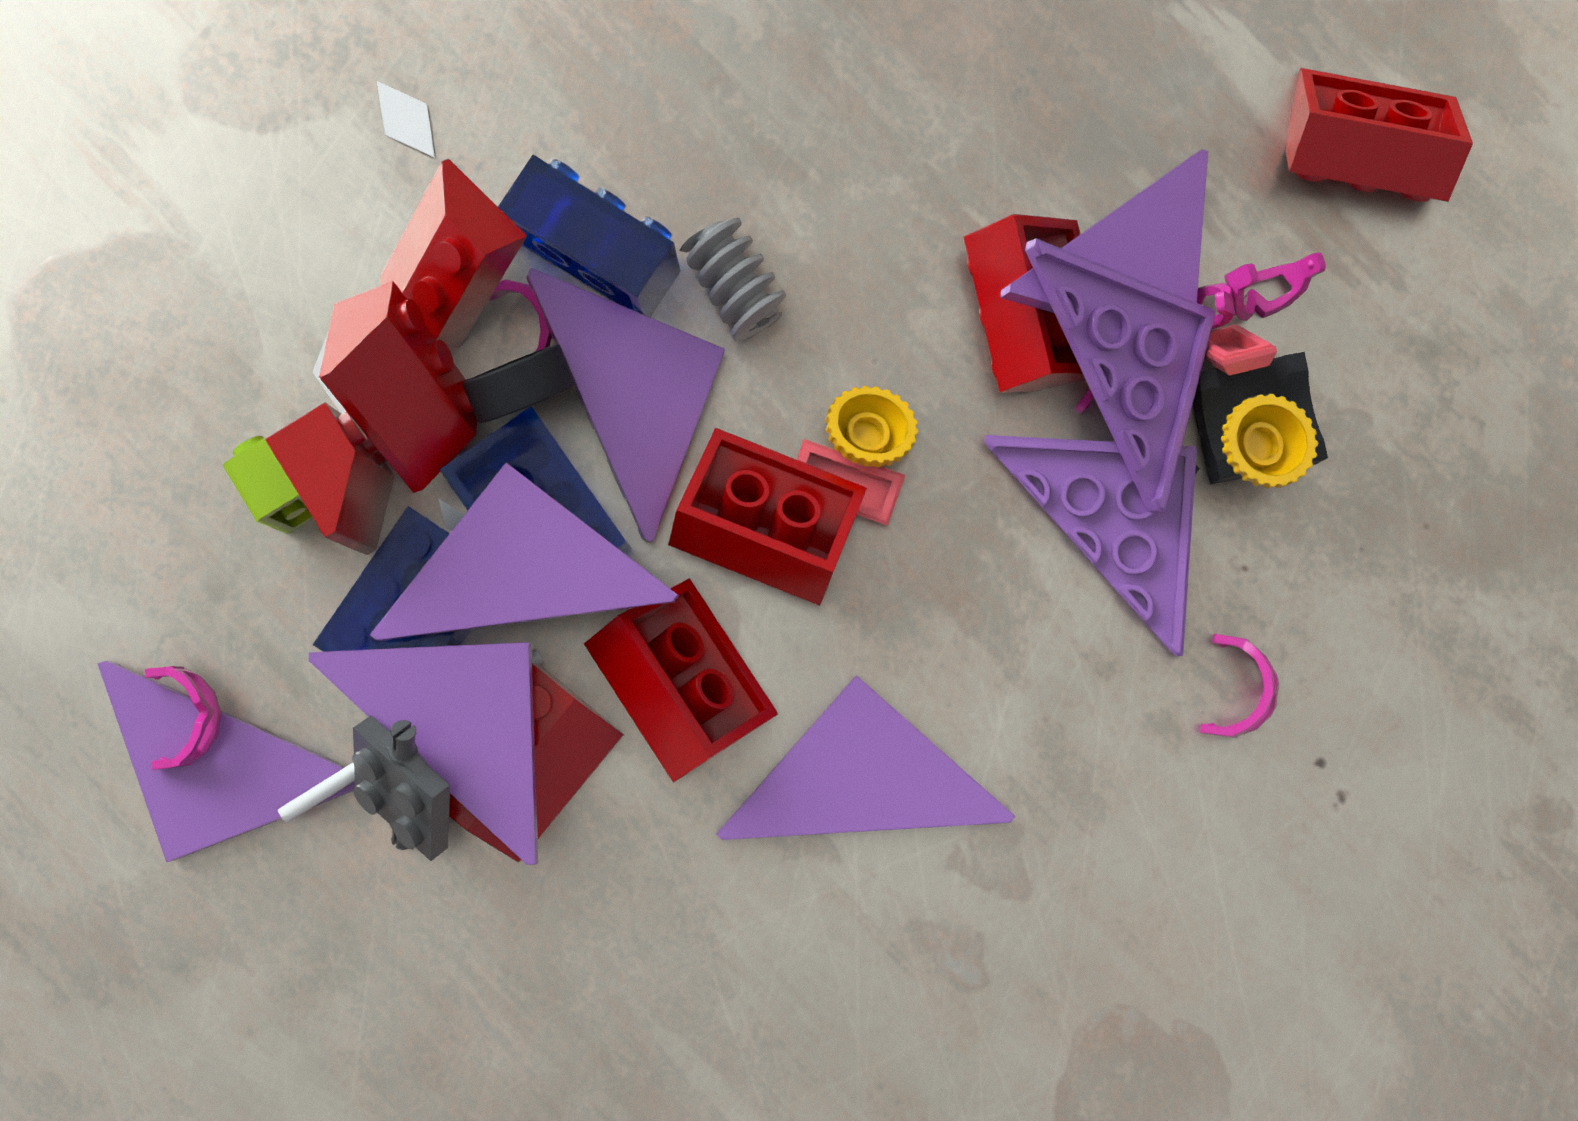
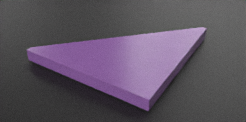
[1000,149,1208,313]
[1025,239,1216,513]
[526,268,725,542]
[985,435,1197,656]
[370,463,679,641]
[309,642,538,865]
[98,661,355,862]
[716,675,1016,840]

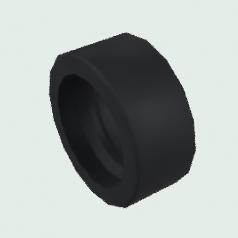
[462,344,576,423]

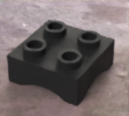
[1193,352,1328,485]

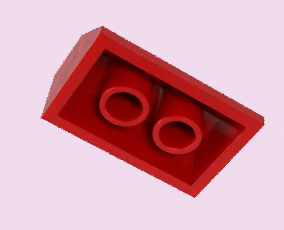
[1285,68,1473,202]
[380,159,527,351]
[963,214,1086,393]
[319,281,478,493]
[265,402,395,555]
[668,427,867,606]
[584,578,778,783]
[449,663,624,862]

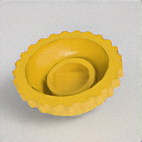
[825,385,918,468]
[1221,394,1318,489]

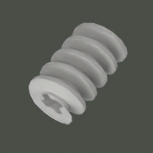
[679,218,786,341]

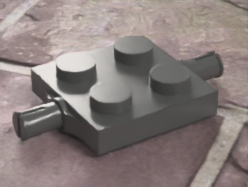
[352,715,450,861]

